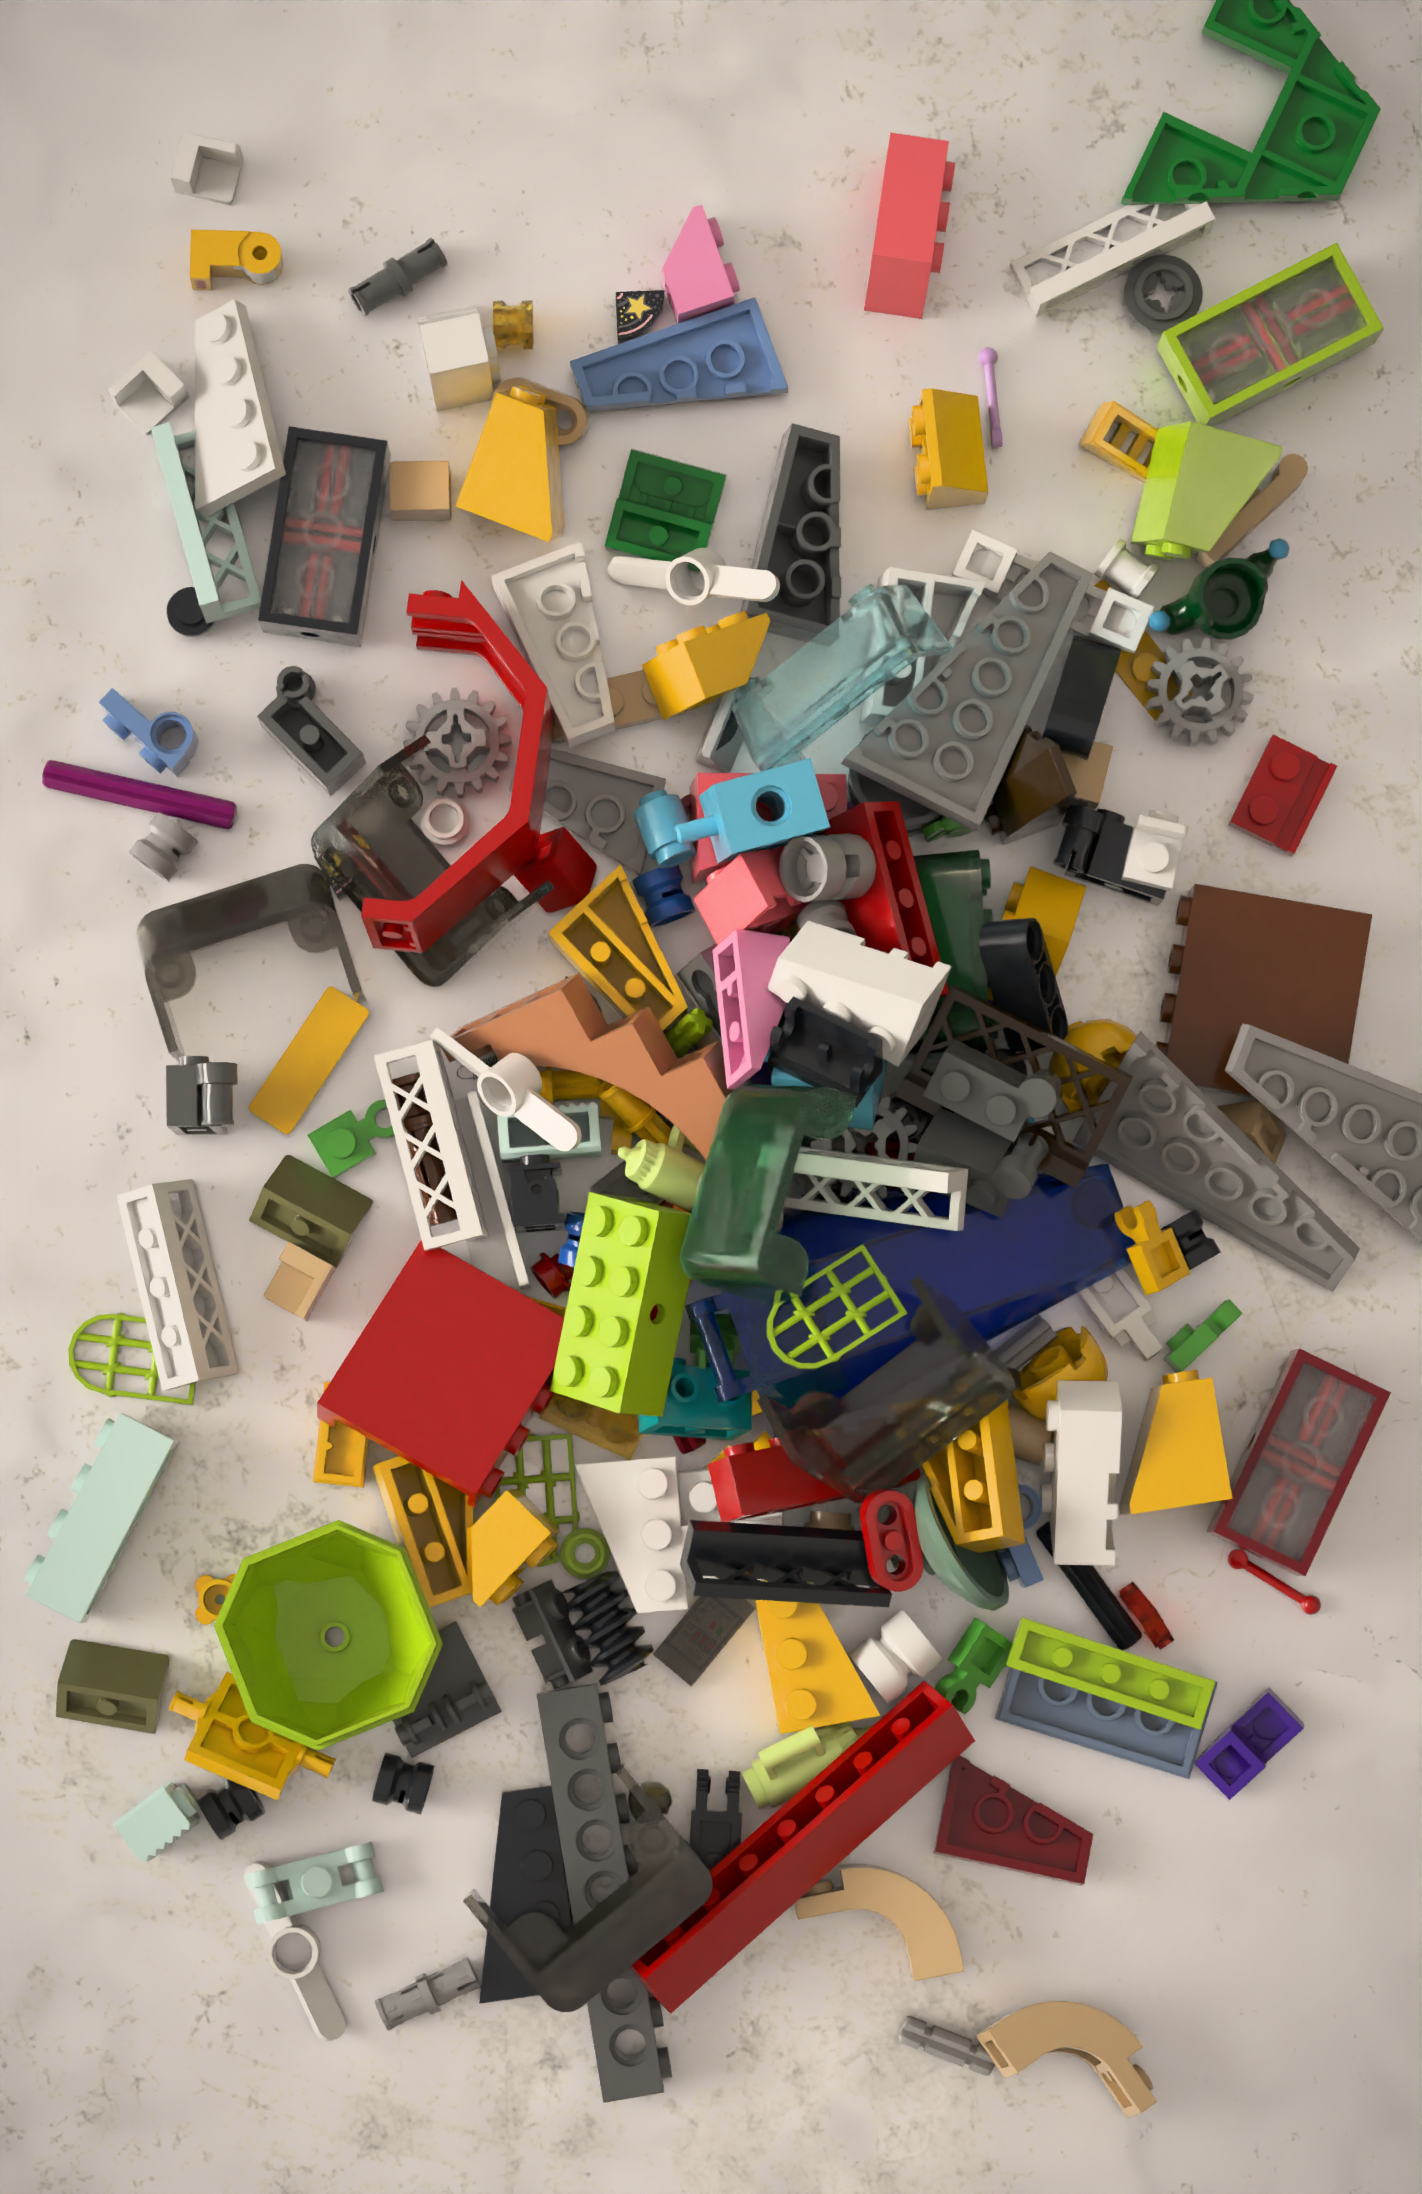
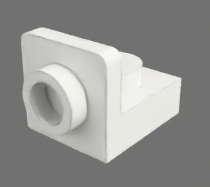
[1121,810,1189,891]

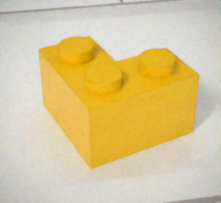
[980,866,1086,1001]

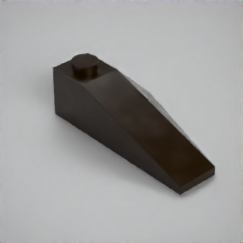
[984,725,1077,845]

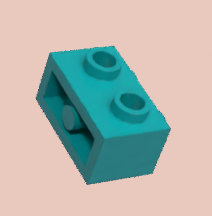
[639,1357,752,1441]

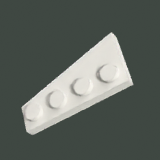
[491,541,615,748]

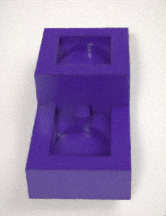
[1194,1687,1304,1800]

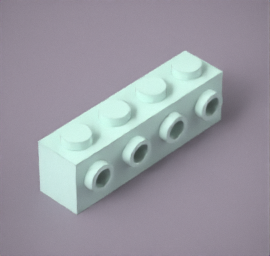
[24,1413,179,1623]

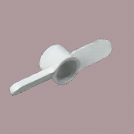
[608,548,780,605]
[430,1028,582,1151]
[244,1861,346,2041]

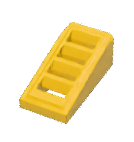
[1079,401,1157,483]

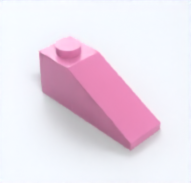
[712,929,790,1090]

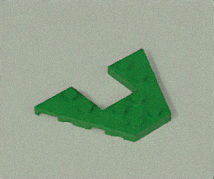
[1121,0,1381,205]

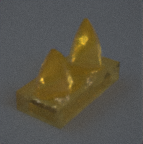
[539,1393,643,1460]

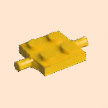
[169,1671,336,1801]

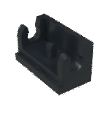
[768,996,883,1108]

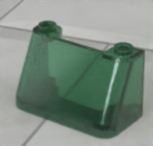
[680,1084,858,1306]

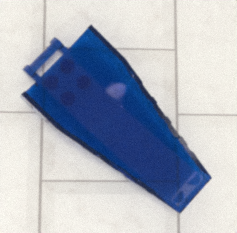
[685,1163,1136,1437]

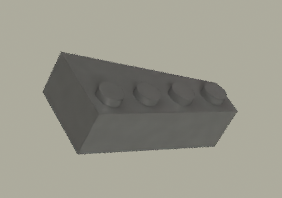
[740,423,842,649]

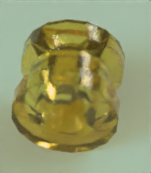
[493,300,534,350]

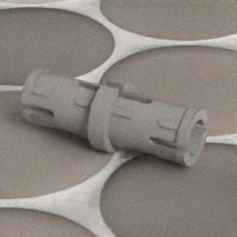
[375,1957,481,2031]

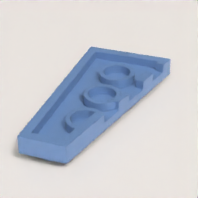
[570,297,788,411]

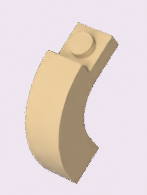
[794,1864,964,1981]
[976,2001,1157,2118]

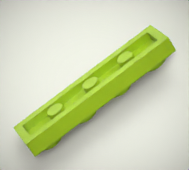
[1005,1617,1216,1730]

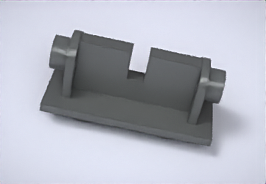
[512,1580,593,1690]

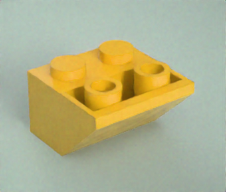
[908,388,989,510]
[642,611,770,720]
[471,1489,561,1607]

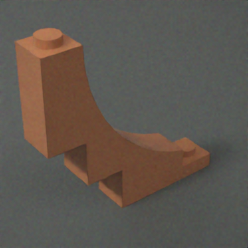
[442,973,776,1177]

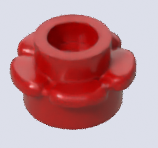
[530,1252,573,1299]

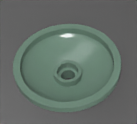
[913,1473,1009,1611]

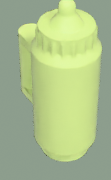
[618,1125,737,1215]
[741,1722,872,1809]

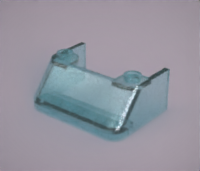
[732,584,953,771]

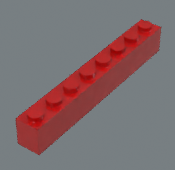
[619,1681,975,2014]

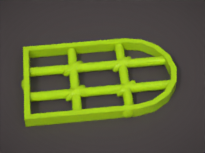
[767,1244,907,1369]
[68,1313,196,1405]
[495,1433,580,1567]

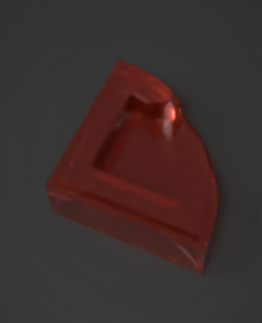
[1119,1582,1174,1650]

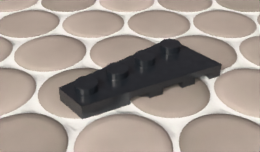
[479,1785,580,2004]

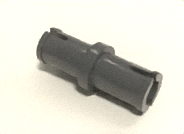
[348,238,448,316]

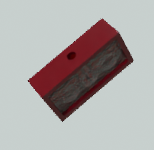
[1206,1348,1391,1576]

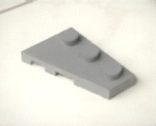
[509,749,666,876]

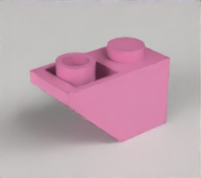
[662,205,740,324]

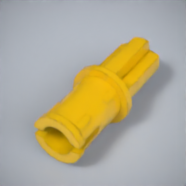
[538,1067,602,1105]
[597,1081,672,1145]

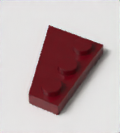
[933,1755,1094,1886]

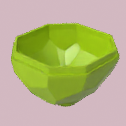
[214,1520,443,1751]

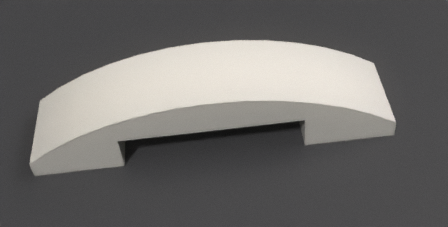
[952,530,1154,653]

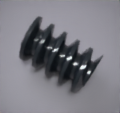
[559,1571,654,1686]

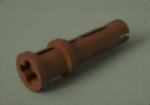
[392,1072,458,1226]

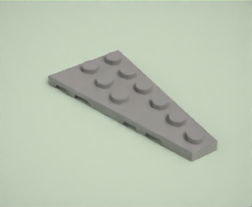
[840,552,1093,831]
[1225,1023,1422,1243]
[1073,1031,1360,1292]

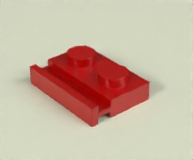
[1228,734,1337,856]

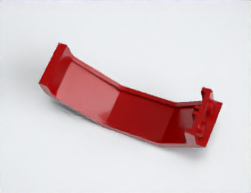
[361,580,555,953]

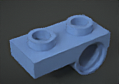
[99,688,198,777]
[998,1484,1044,1588]

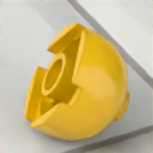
[1049,1019,1137,1116]
[1009,1326,1109,1421]

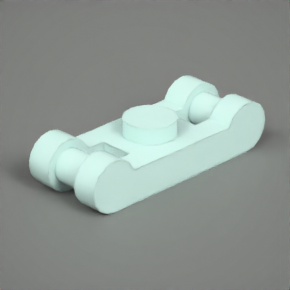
[245,1842,384,1925]

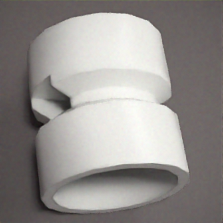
[847,1610,943,1705]

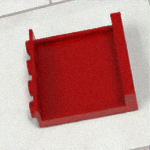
[317,1239,564,1508]

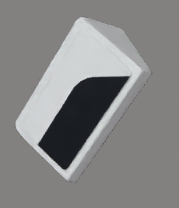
[695,673,764,773]

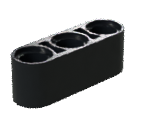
[1042,636,1121,760]
[979,918,1068,1052]

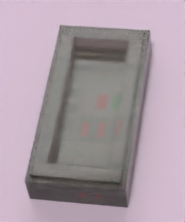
[653,1596,755,1687]

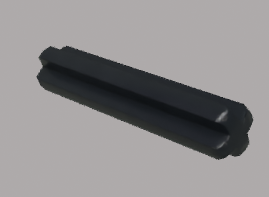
[1036,1520,1142,1650]

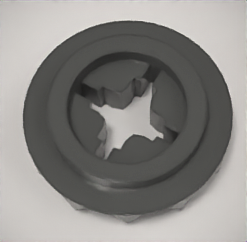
[1124,255,1203,333]

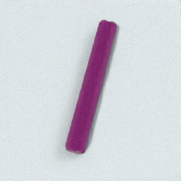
[42,760,237,829]

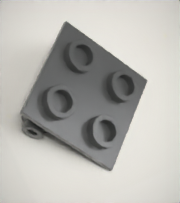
[393,1621,502,1758]

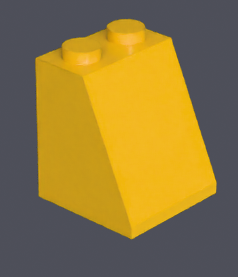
[456,384,565,542]
[1119,1370,1232,1515]

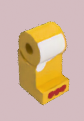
[190,229,283,290]

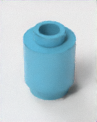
[633,790,697,868]

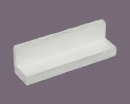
[454,1090,531,1291]

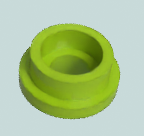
[560,1528,610,1579]

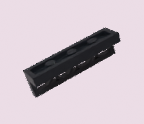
[680,1520,892,1608]

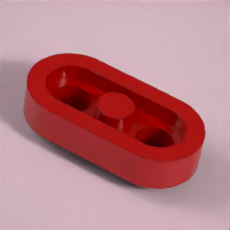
[860,1488,924,1592]

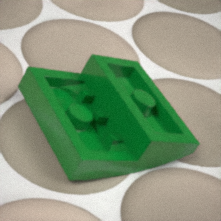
[604,449,727,572]

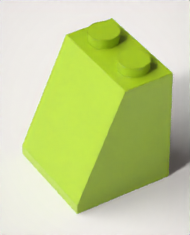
[1130,421,1283,562]

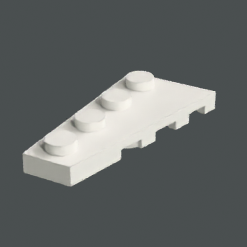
[195,299,286,517]

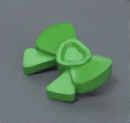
[922,817,984,843]

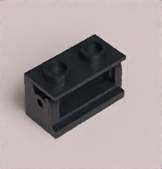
[509,1154,566,1233]

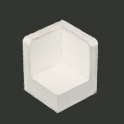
[170,131,244,205]
[108,349,189,435]

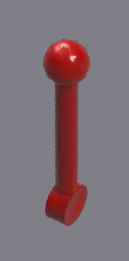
[1227,1549,1321,1615]

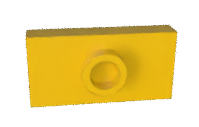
[313,1382,370,1488]

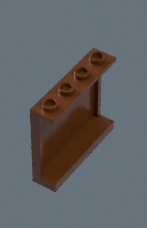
[1155,884,1372,1098]

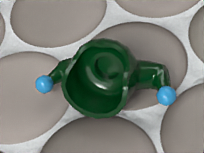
[1149,538,1290,640]

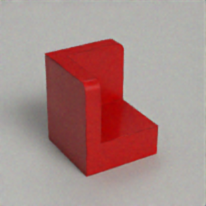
[514,826,597,913]

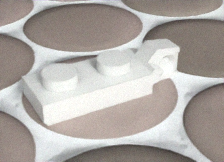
[1052,1228,1163,1362]

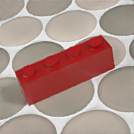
[825,801,949,998]
[708,1415,921,1522]

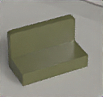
[249,1155,373,1268]
[56,1639,170,1734]

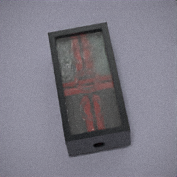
[258,426,391,647]

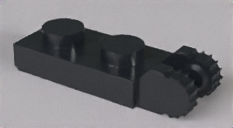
[687,1769,742,1891]

